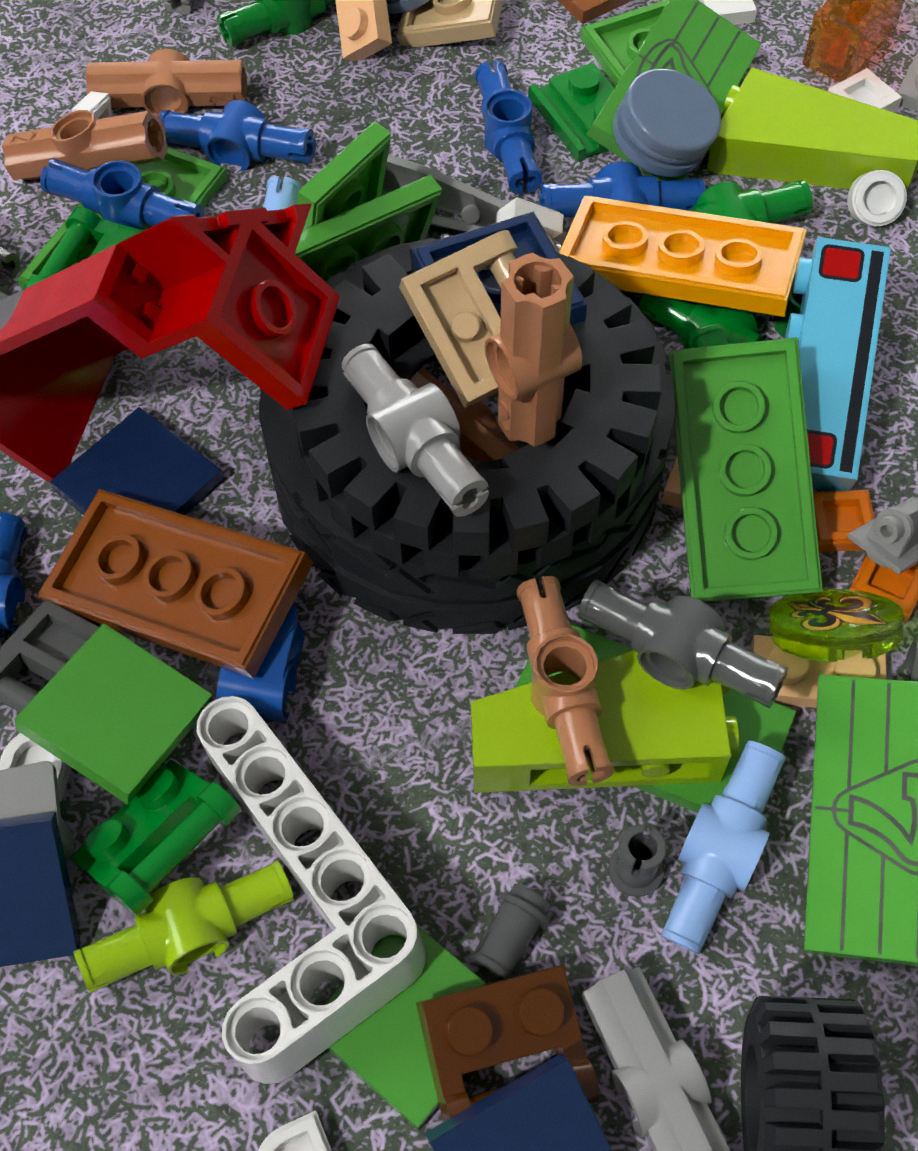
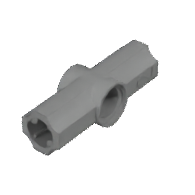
[581,967,730,1151]

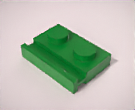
[528,62,614,162]

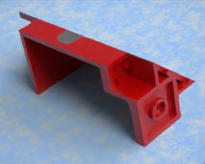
[0,203,340,482]

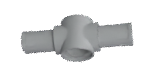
[342,344,489,517]

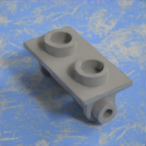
[847,496,918,575]

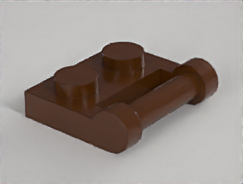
[416,965,599,1122]

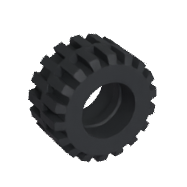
[741,995,885,1151]

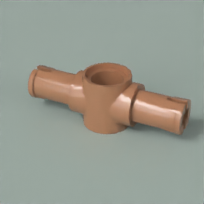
[516,576,614,786]

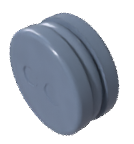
[612,69,721,177]

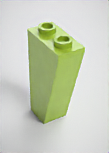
[706,67,918,192]
[471,651,739,793]

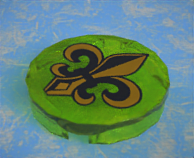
[769,589,904,662]

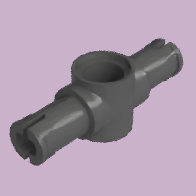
[579,579,788,708]

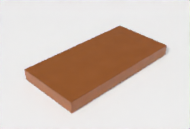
[37,489,313,679]

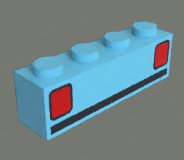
[785,237,891,491]

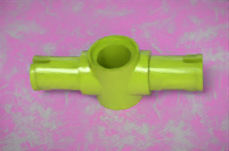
[73,860,294,994]

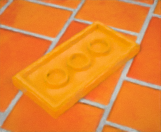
[559,195,807,317]

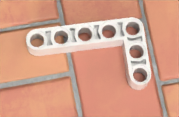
[196,696,426,1084]

